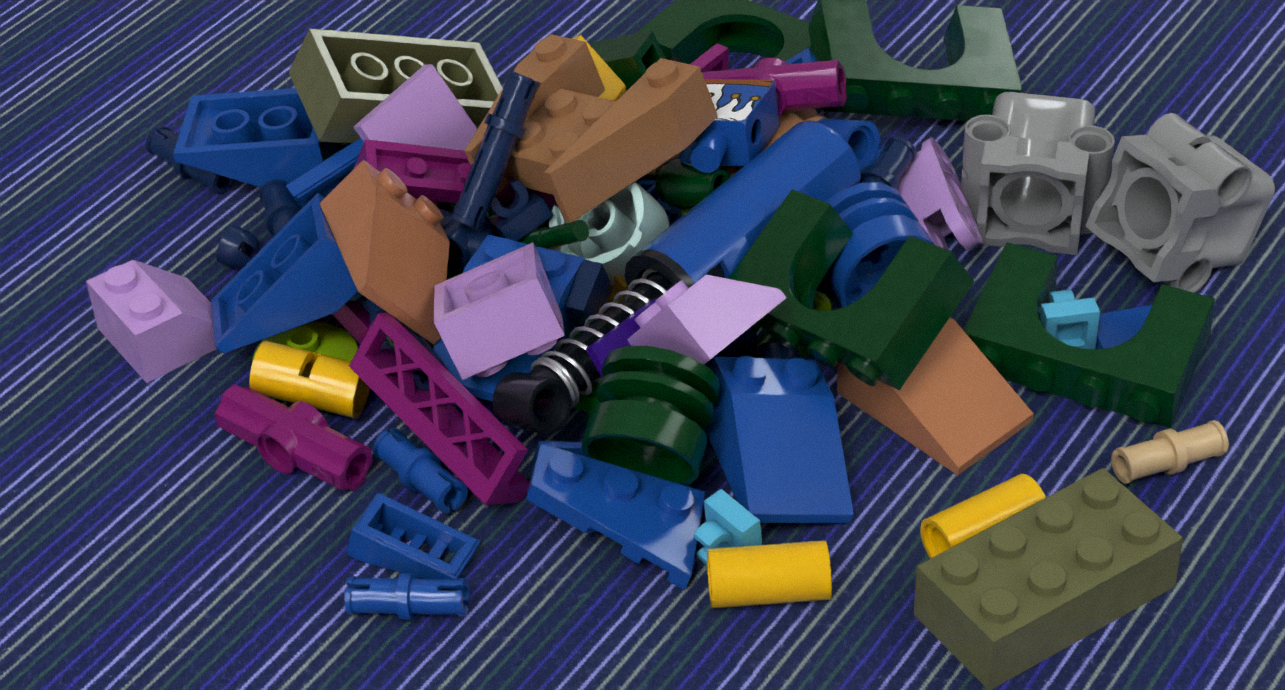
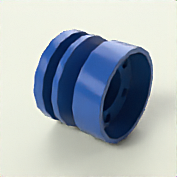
[824,182,935,307]

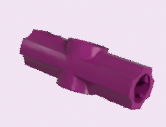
[702,57,847,116]
[215,384,373,492]

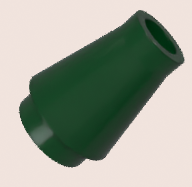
[656,158,730,209]

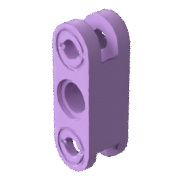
[898,137,983,251]

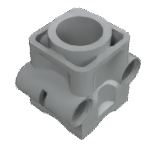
[961,92,1115,255]
[1085,113,1275,293]

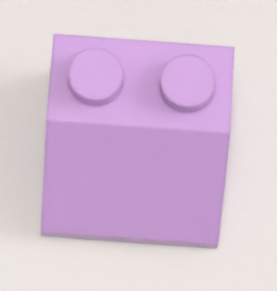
[434,243,565,380]
[86,260,217,383]
[627,275,787,365]

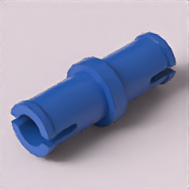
[373,427,468,514]
[344,573,470,620]

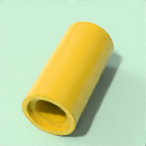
[249,340,370,419]
[920,474,1046,559]
[707,540,832,609]

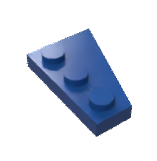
[526,443,705,590]

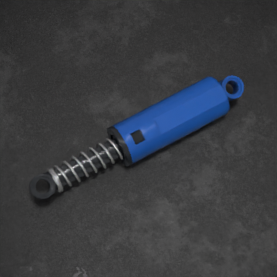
[493,118,879,434]

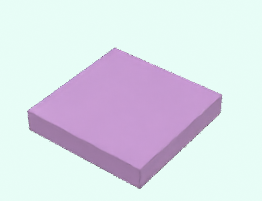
[353,64,477,151]

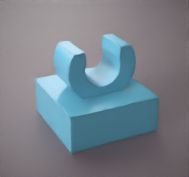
[1040,290,1100,349]
[694,489,762,565]

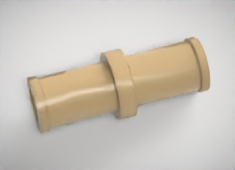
[1111,420,1229,484]

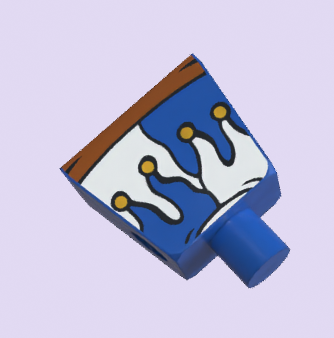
[679,79,780,173]

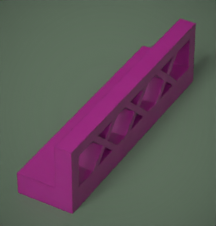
[354,139,558,211]
[349,313,530,505]

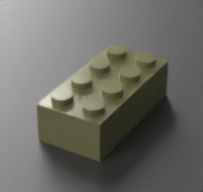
[289,28,503,143]
[914,468,1183,690]

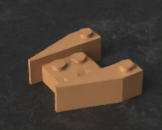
[464,34,718,223]

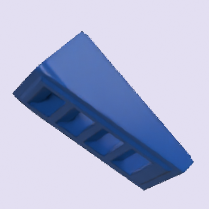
[347,493,481,579]

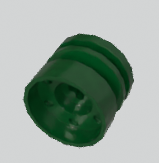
[582,346,720,485]

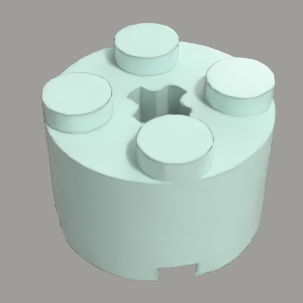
[549,181,669,286]

